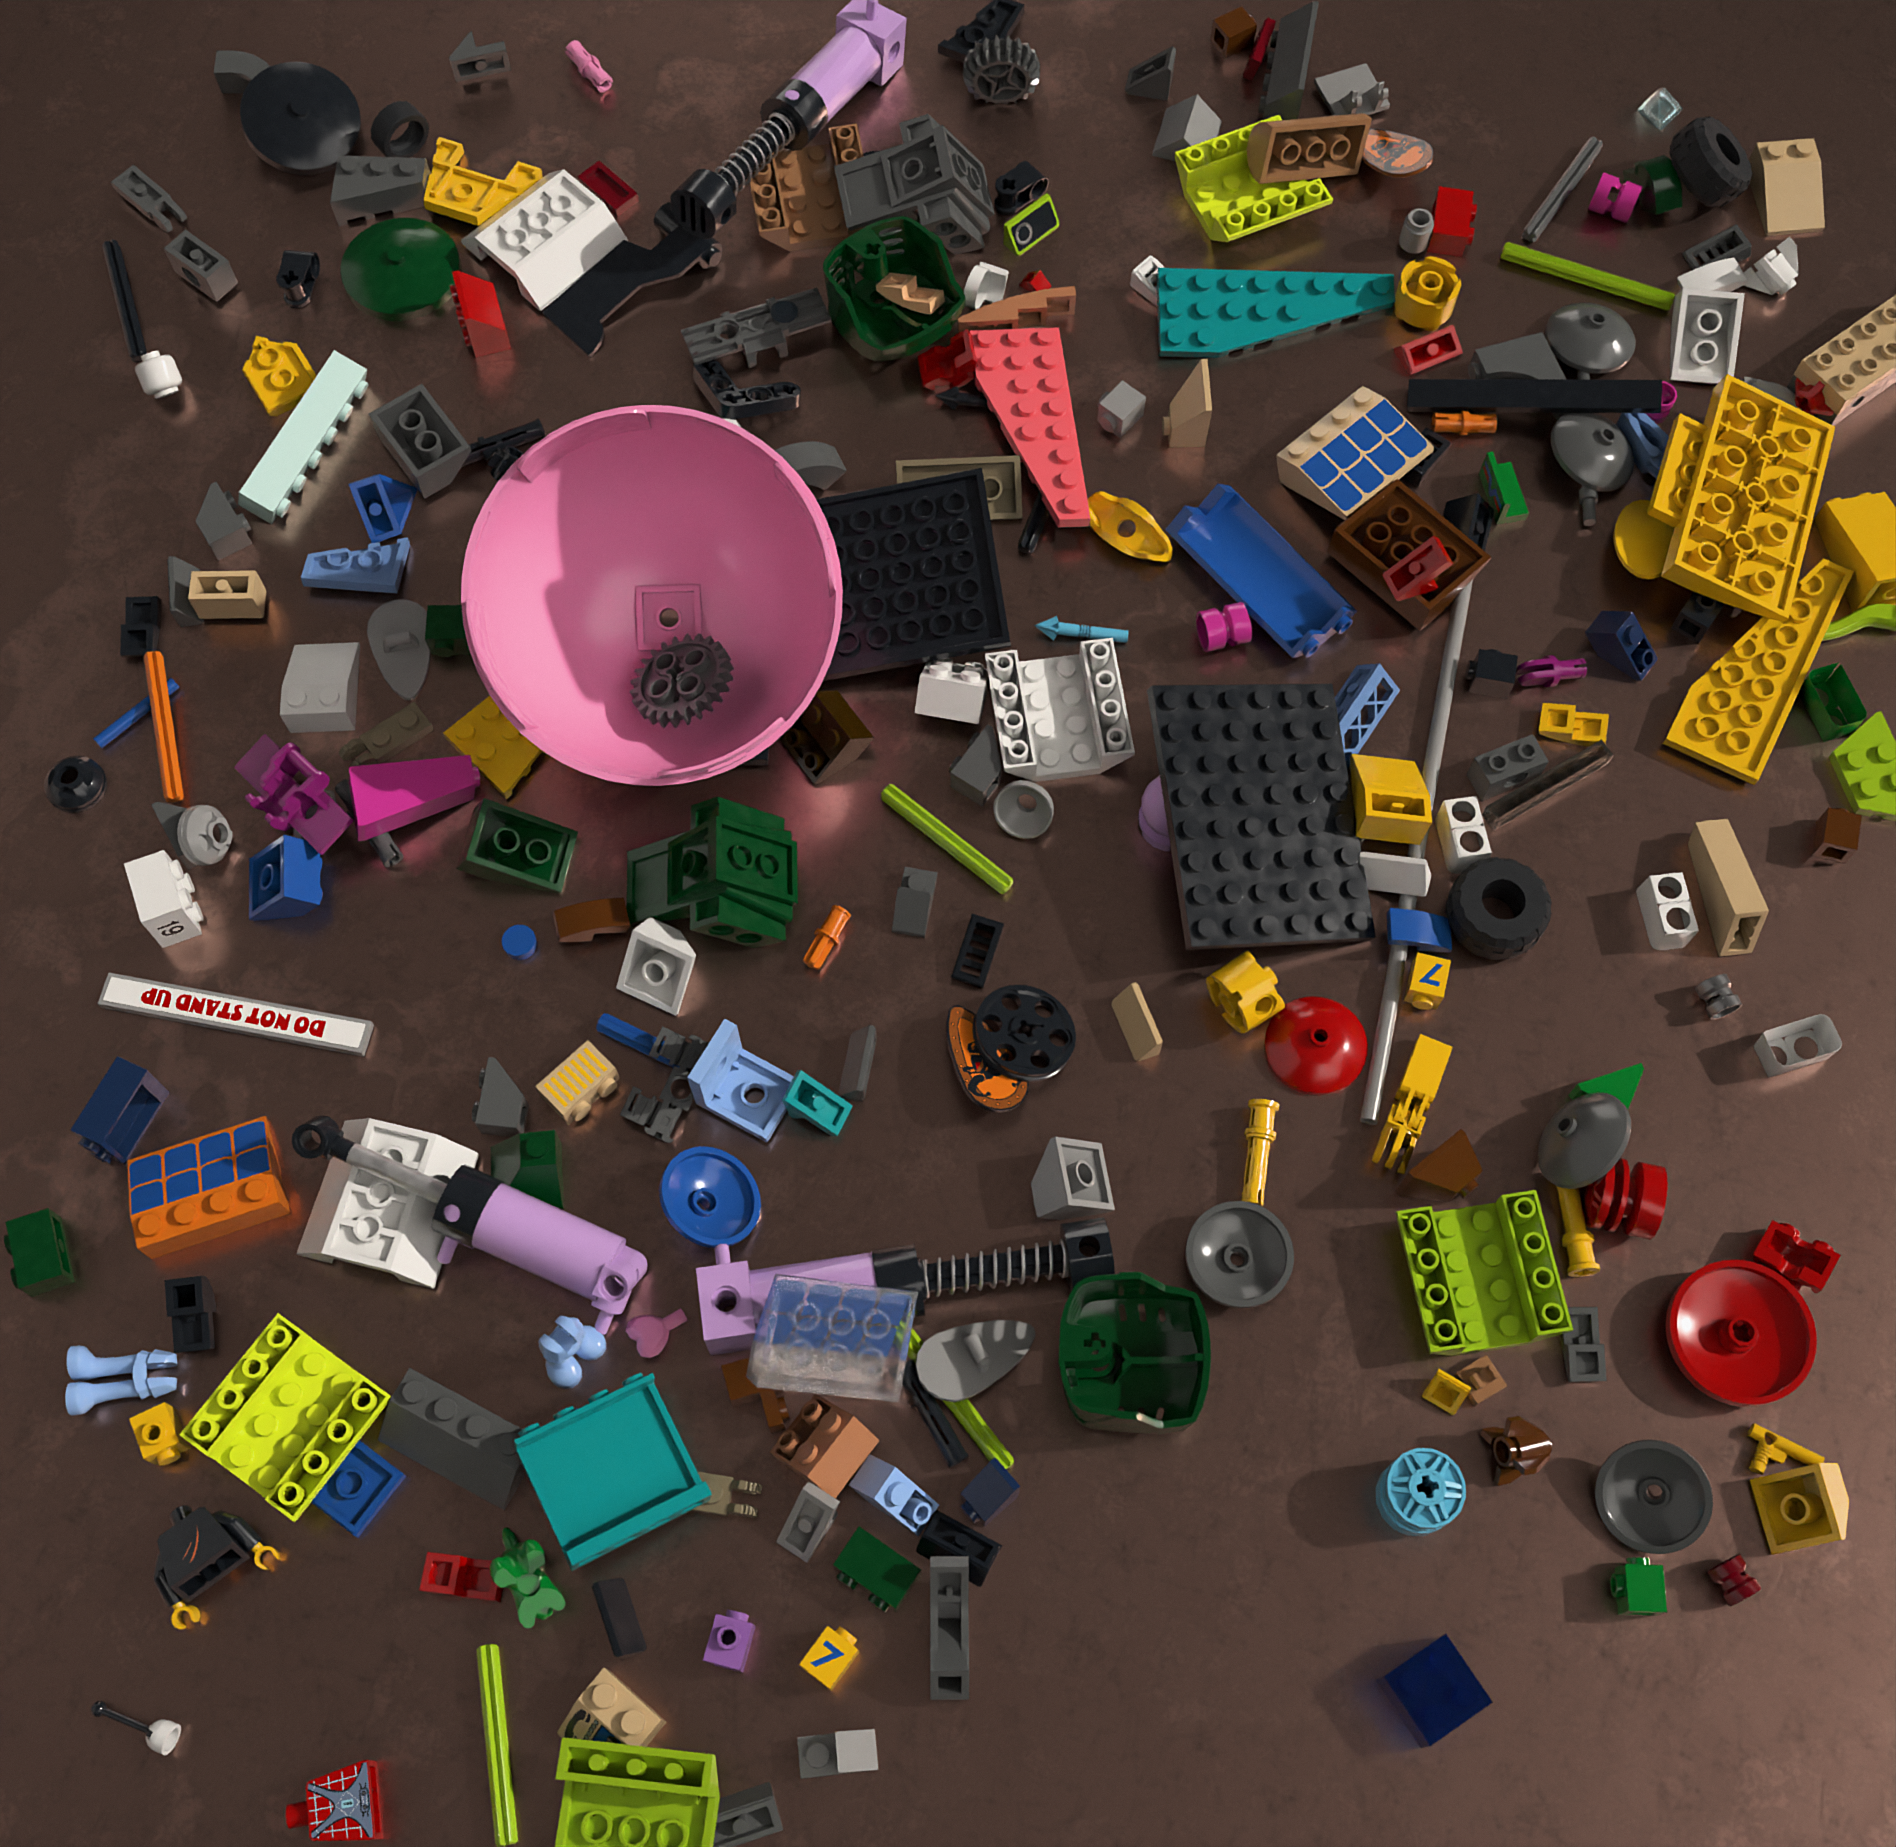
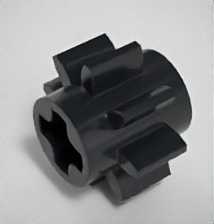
[488,446,523,481]

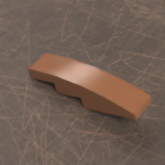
[958,286,1076,333]

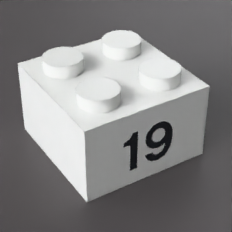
[124,850,203,948]

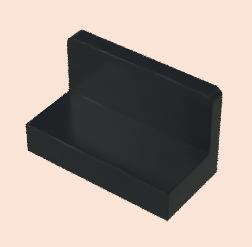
[1443,493,1495,551]

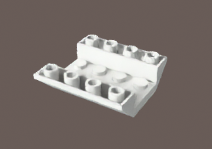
[461,169,628,312]
[985,638,1135,782]
[296,1118,479,1289]

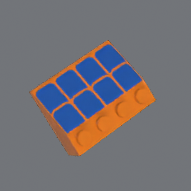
[127,1116,291,1259]

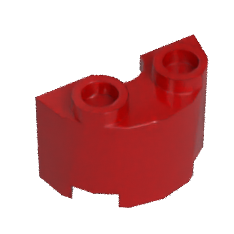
[917,329,978,390]
[1753,1220,1841,1293]

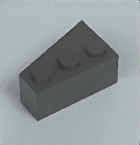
[330,156,431,226]

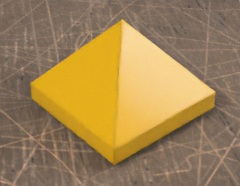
[1421,1369,1471,1416]

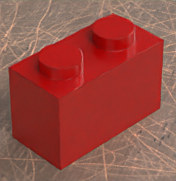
[1427,186,1477,257]

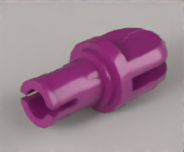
[1516,655,1587,688]

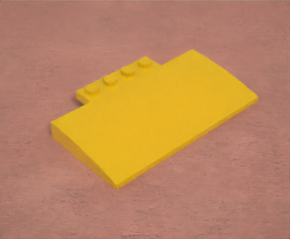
[1647,374,1835,622]

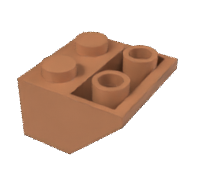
[769,1394,880,1498]

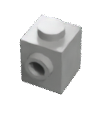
[1097,380,1146,438]

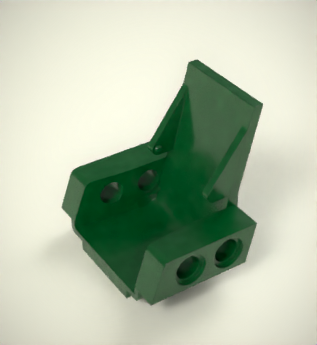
[626,796,798,948]

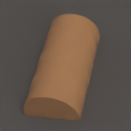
[1247,113,1372,184]

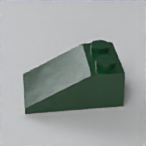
[456,798,578,894]

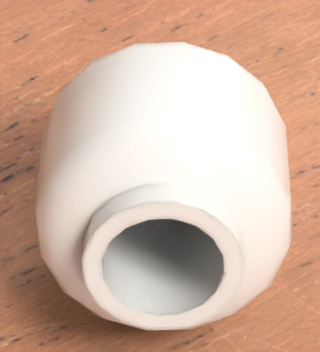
[135,350,182,399]

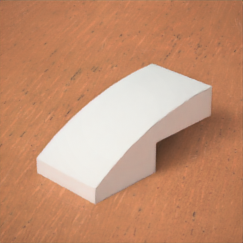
[1677,258,1748,292]

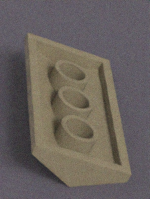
[896,455,1023,520]

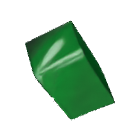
[1798,662,1867,742]

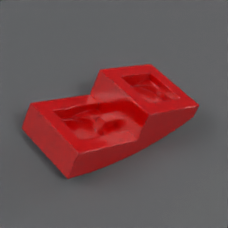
[419,1552,503,1602]

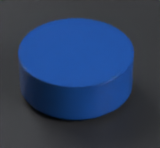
[502,925,538,960]

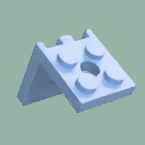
[687,1019,794,1143]

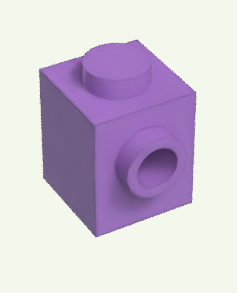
[703,1609,756,1673]

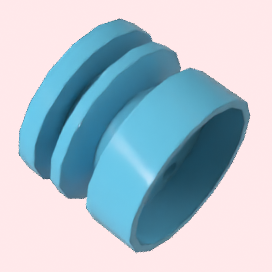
[1376,1448,1466,1536]

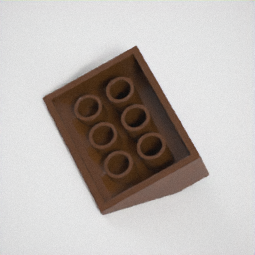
[1327,479,1491,631]

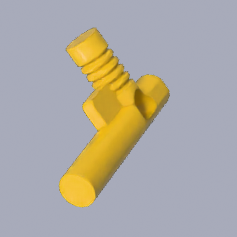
[1748,1423,1825,1475]

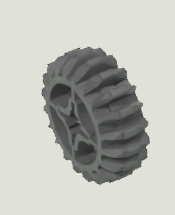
[963,35,1040,104]

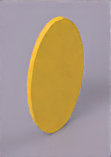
[1614,500,1674,579]

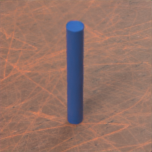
[93,678,180,748]

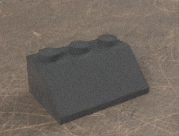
[369,384,472,499]

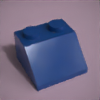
[249,835,323,921]

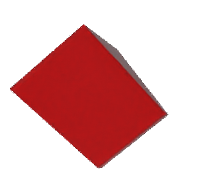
[1019,270,1051,292]

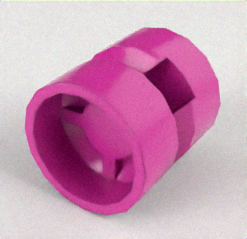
[1588,172,1643,223]
[1196,602,1252,652]

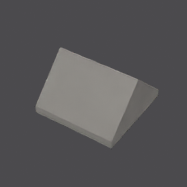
[1152,94,1222,161]

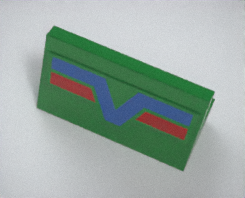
[1479,452,1529,525]

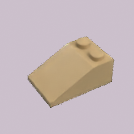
[1749,138,1825,236]

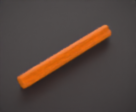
[144,651,184,803]

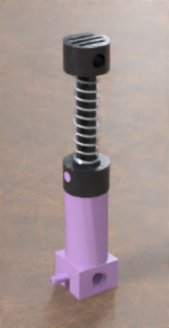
[670,0,907,239]
[696,1217,1115,1356]

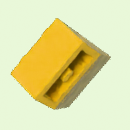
[1350,754,1432,845]

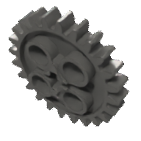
[630,633,734,728]

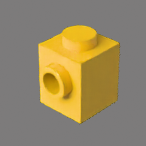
[129,1402,191,1466]

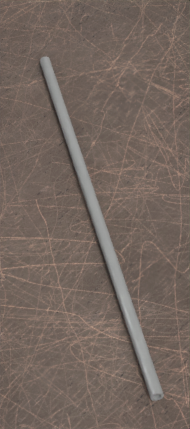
[1360,579,1473,1125]

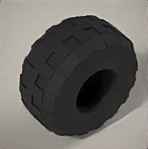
[1669,116,1752,207]
[1445,857,1552,960]

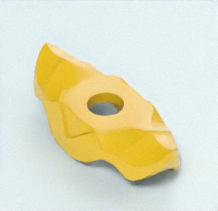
[1087,491,1172,563]

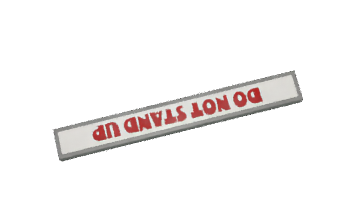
[97,973,374,1057]

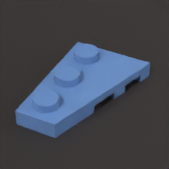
[301,537,410,594]

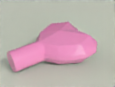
[626,1308,688,1358]

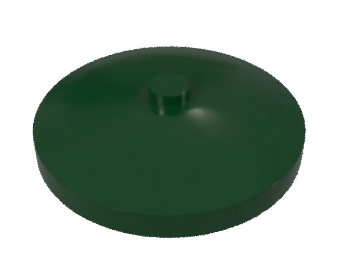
[340,218,462,321]

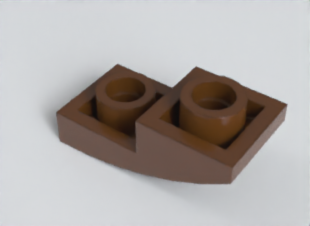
[553,897,630,942]

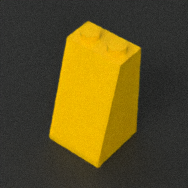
[1814,492,1896,612]

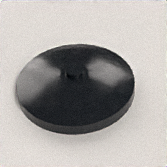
[240,62,361,175]

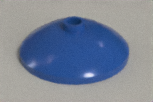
[659,1146,761,1248]

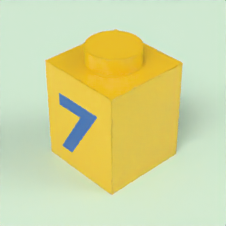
[1403,952,1451,1010]
[799,1626,859,1691]

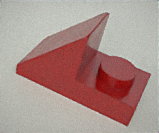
[1382,536,1453,601]

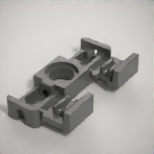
[620,1026,709,1143]

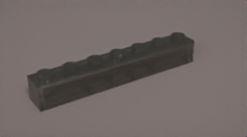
[1482,740,1614,831]

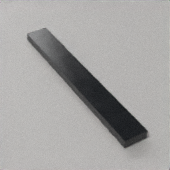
[1407,379,1662,413]

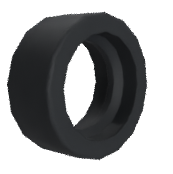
[371,101,429,158]

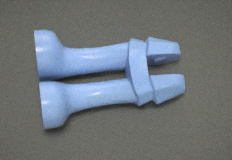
[538,1315,606,1389]
[65,1345,178,1416]

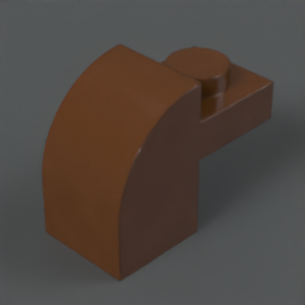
[721,1357,790,1434]

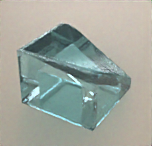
[1637,88,1683,131]

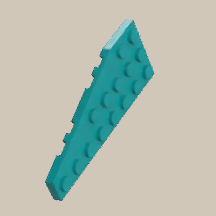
[1157,268,1395,358]

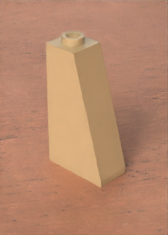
[1688,819,1769,957]

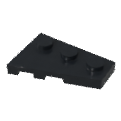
[938,0,1024,63]

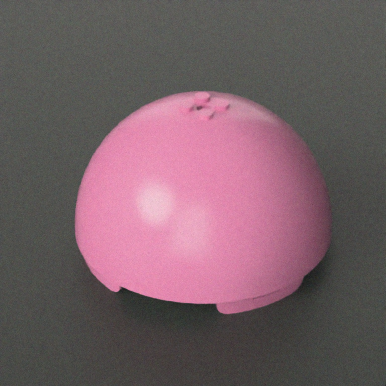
[461,405,843,786]

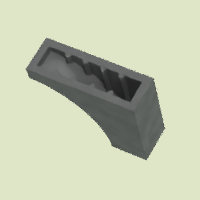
[1468,332,1566,420]

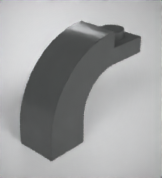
[214,50,271,94]
[774,441,847,490]
[930,1556,969,1700]

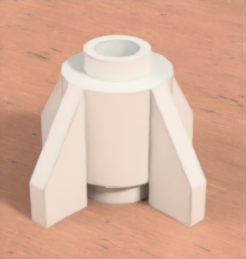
[1743,236,1799,295]

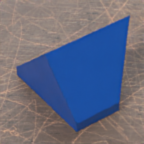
[348,473,417,543]

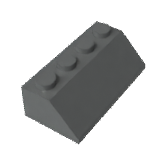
[1258,1,1319,120]
[378,1368,526,1511]

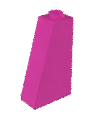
[349,755,480,841]

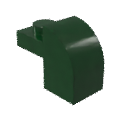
[1623,155,1683,215]

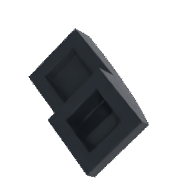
[120,596,162,657]

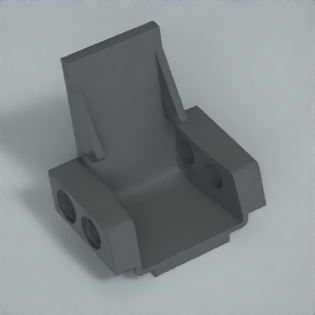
[834,114,995,255]

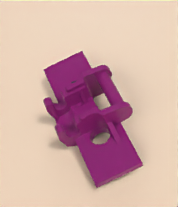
[234,734,354,855]

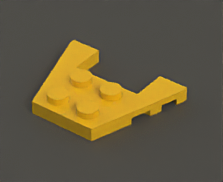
[424,137,543,226]

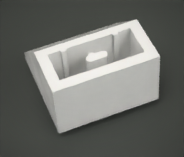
[915,658,989,724]

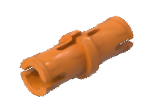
[1432,411,1497,436]

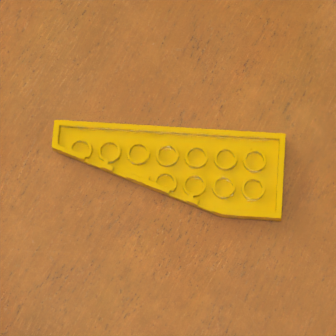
[1663,558,1854,785]

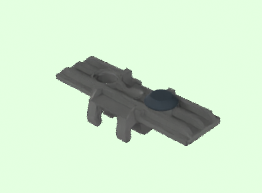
[681,287,832,368]

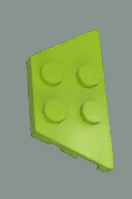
[1829,711,1896,821]

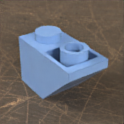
[849,1454,939,1537]

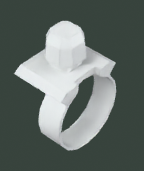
[964,261,1009,310]

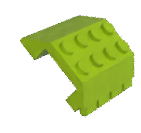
[555,1737,720,1847]

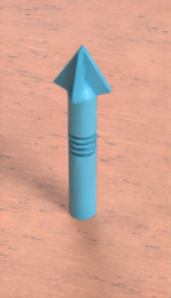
[1034,616,1129,643]

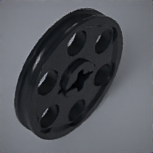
[972,985,1076,1082]

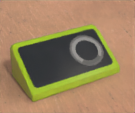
[1003,193,1059,256]

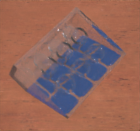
[746,1274,918,1402]

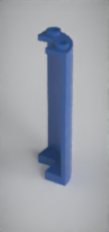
[1165,483,1357,658]

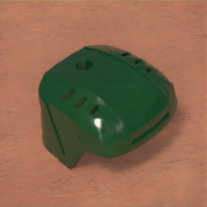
[823,216,966,362]
[1059,1272,1211,1435]

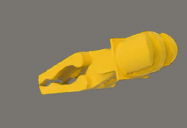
[1372,1034,1453,1174]

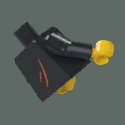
[153,1505,280,1629]

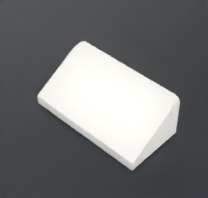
[1359,852,1431,897]

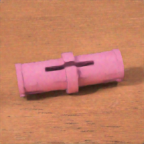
[565,40,613,93]

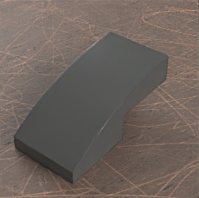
[1560,1307,1607,1382]

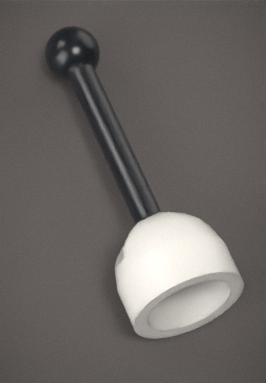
[91,1701,181,1755]

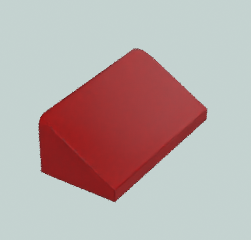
[1393,325,1463,375]

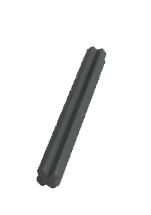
[1522,137,1603,243]

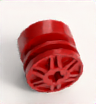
[1585,1158,1668,1240]

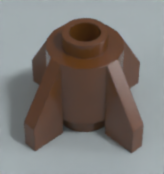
[1480,1416,1552,1486]

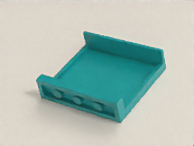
[514,1373,712,1571]

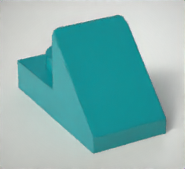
[782,1070,853,1136]

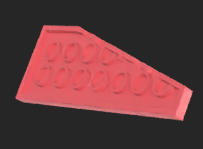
[970,327,1091,528]

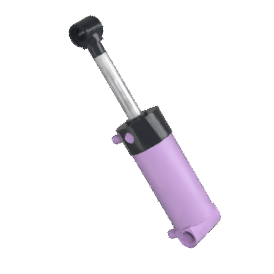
[291,1115,648,1335]

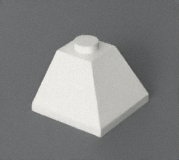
[616,917,696,1016]

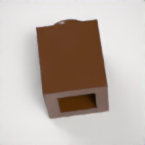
[1210,6,1257,59]
[1812,807,1862,864]

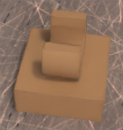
[1454,1354,1507,1407]

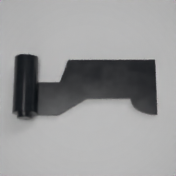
[542,202,723,358]

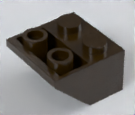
[779,690,874,784]

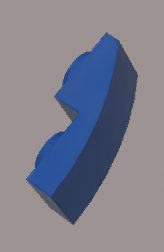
[1386,908,1452,953]

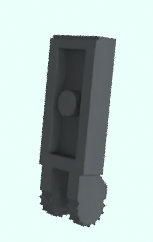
[111,165,187,233]

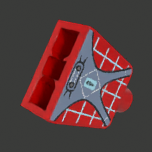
[286,1760,383,1841]

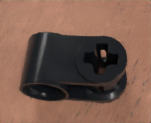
[994,161,1049,215]
[276,250,320,308]

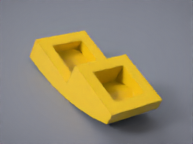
[1539,703,1609,749]

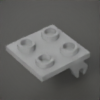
[1314,63,1390,116]

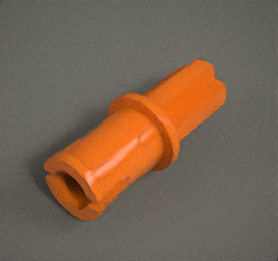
[803,905,851,970]

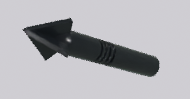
[935,386,988,410]

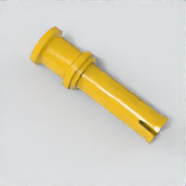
[1241,1099,1279,1207]
[1556,1186,1600,1277]

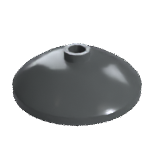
[1545,302,1636,373]
[1551,413,1634,491]
[1538,1092,1631,1189]
[1185,1201,1294,1309]
[1595,1439,1713,1554]

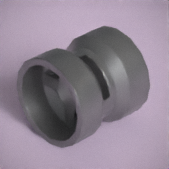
[1695,974,1742,1020]

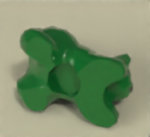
[490,1527,566,1628]

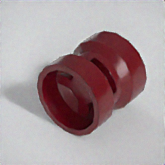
[1707,1554,1762,1607]

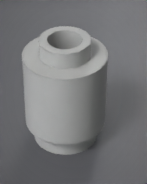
[1399,208,1434,253]

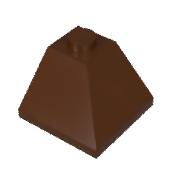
[1395,1129,1483,1202]

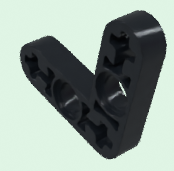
[693,360,801,419]

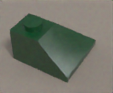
[490,1130,564,1210]

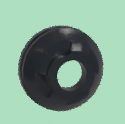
[44,756,107,813]

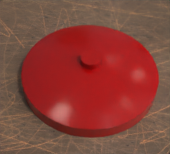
[1666,1260,1817,1407]

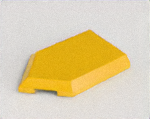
[242,336,317,417]

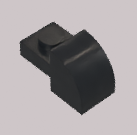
[164,1276,216,1353]

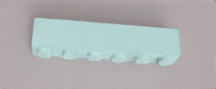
[238,350,369,524]

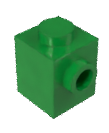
[1610,1557,1667,1616]

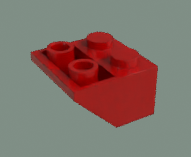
[449,271,511,358]

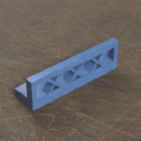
[1335,663,1400,769]

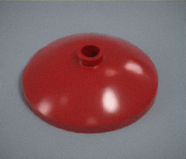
[1264,996,1368,1096]

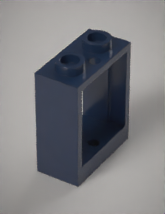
[70,1056,170,1165]

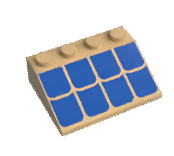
[1276,386,1434,521]

